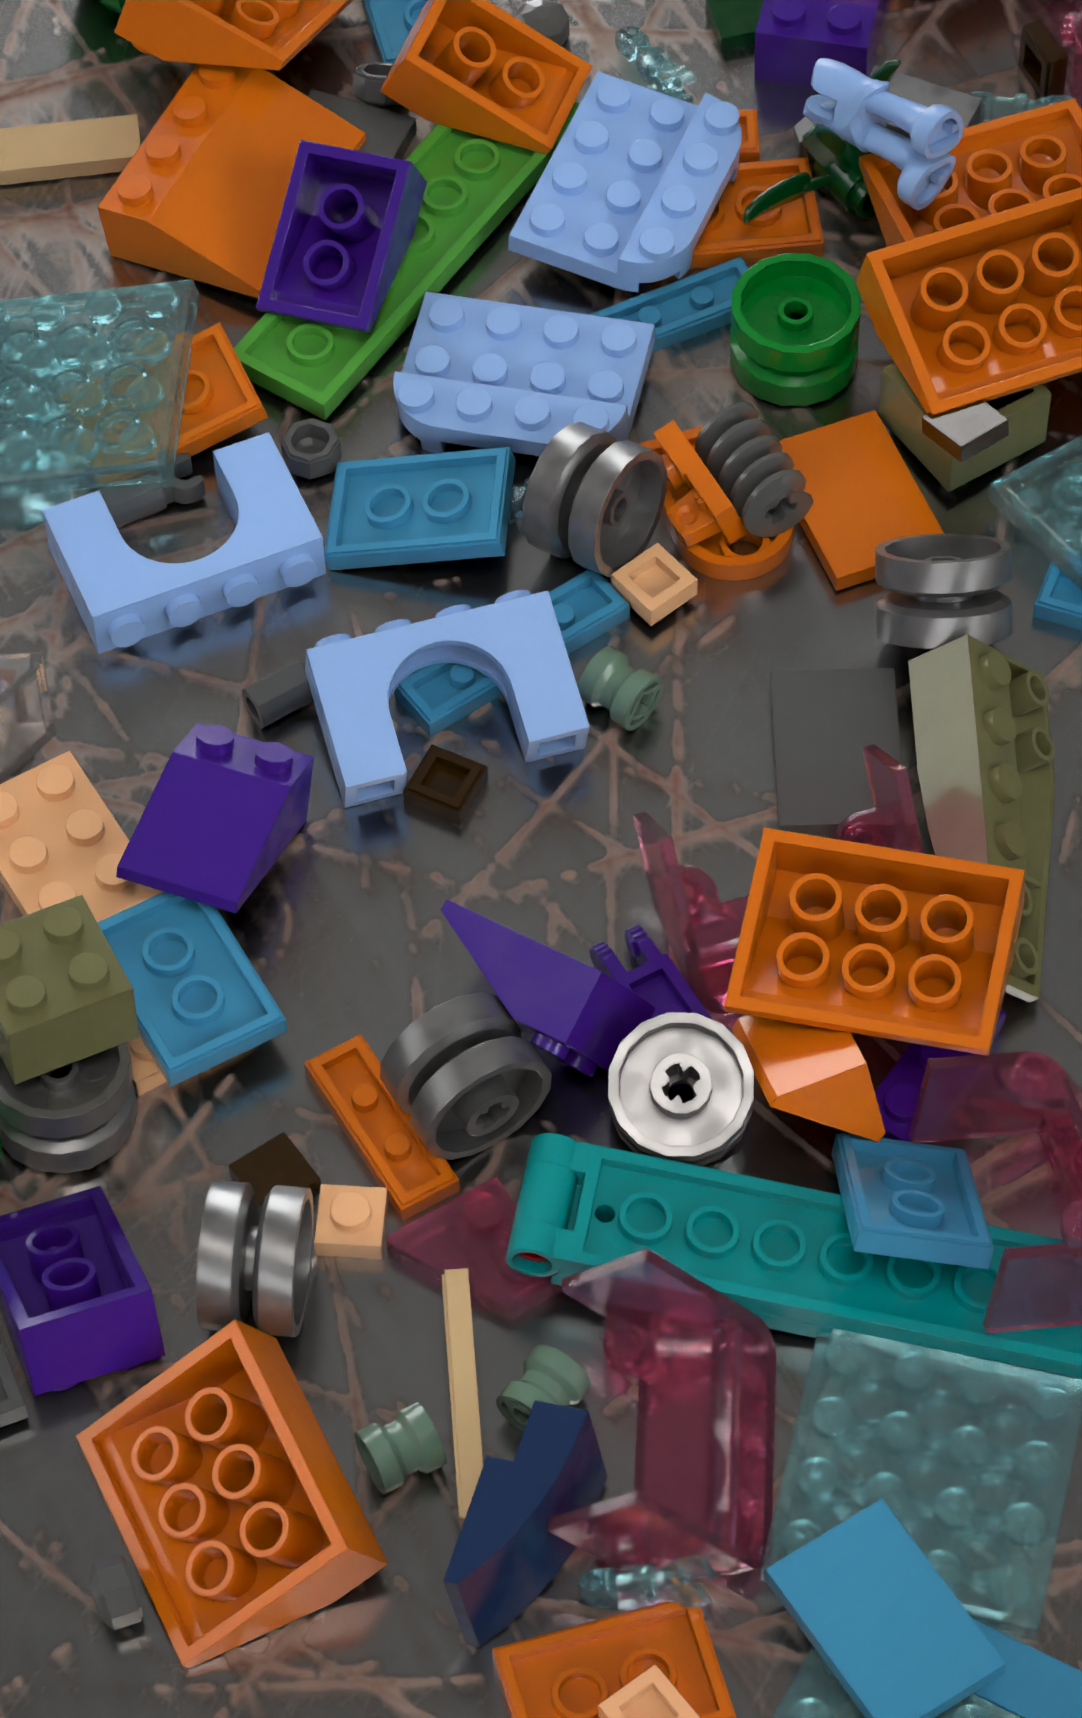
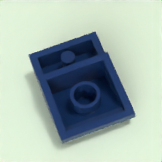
[443,1400,608,1648]

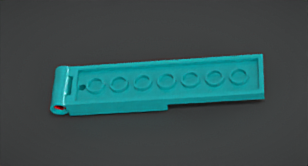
[505,1133,1082,1379]

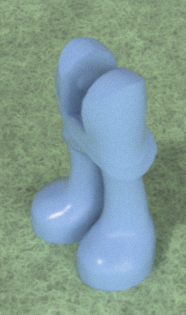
[803,58,964,210]

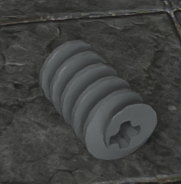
[695,401,813,537]

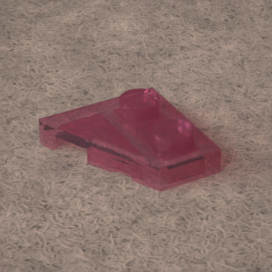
[386,1176,567,1321]

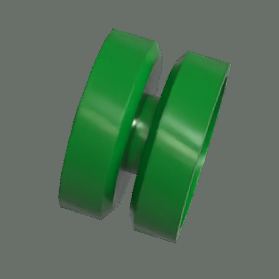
[730,253,861,406]

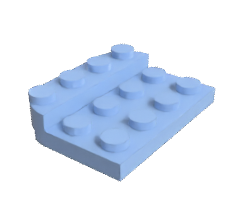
[508,71,742,292]
[393,292,656,456]

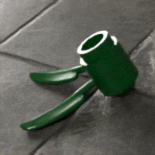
[742,59,901,224]

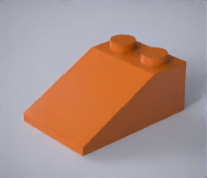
[380,0,592,154]

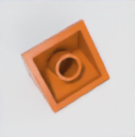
[731,1015,886,1142]

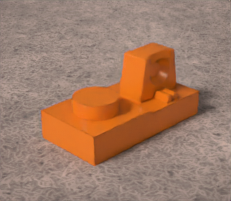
[653,420,748,547]

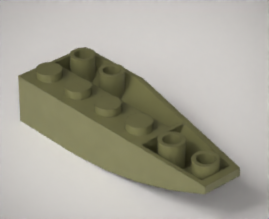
[908,634,1055,1002]

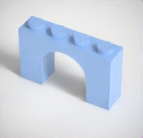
[42,432,326,654]
[305,590,590,808]

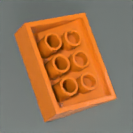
[114,0,353,71]
[97,64,366,298]
[859,98,1082,247]
[856,187,1082,416]
[724,827,1025,1056]
[76,1319,389,1668]

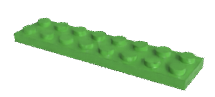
[233,101,580,420]

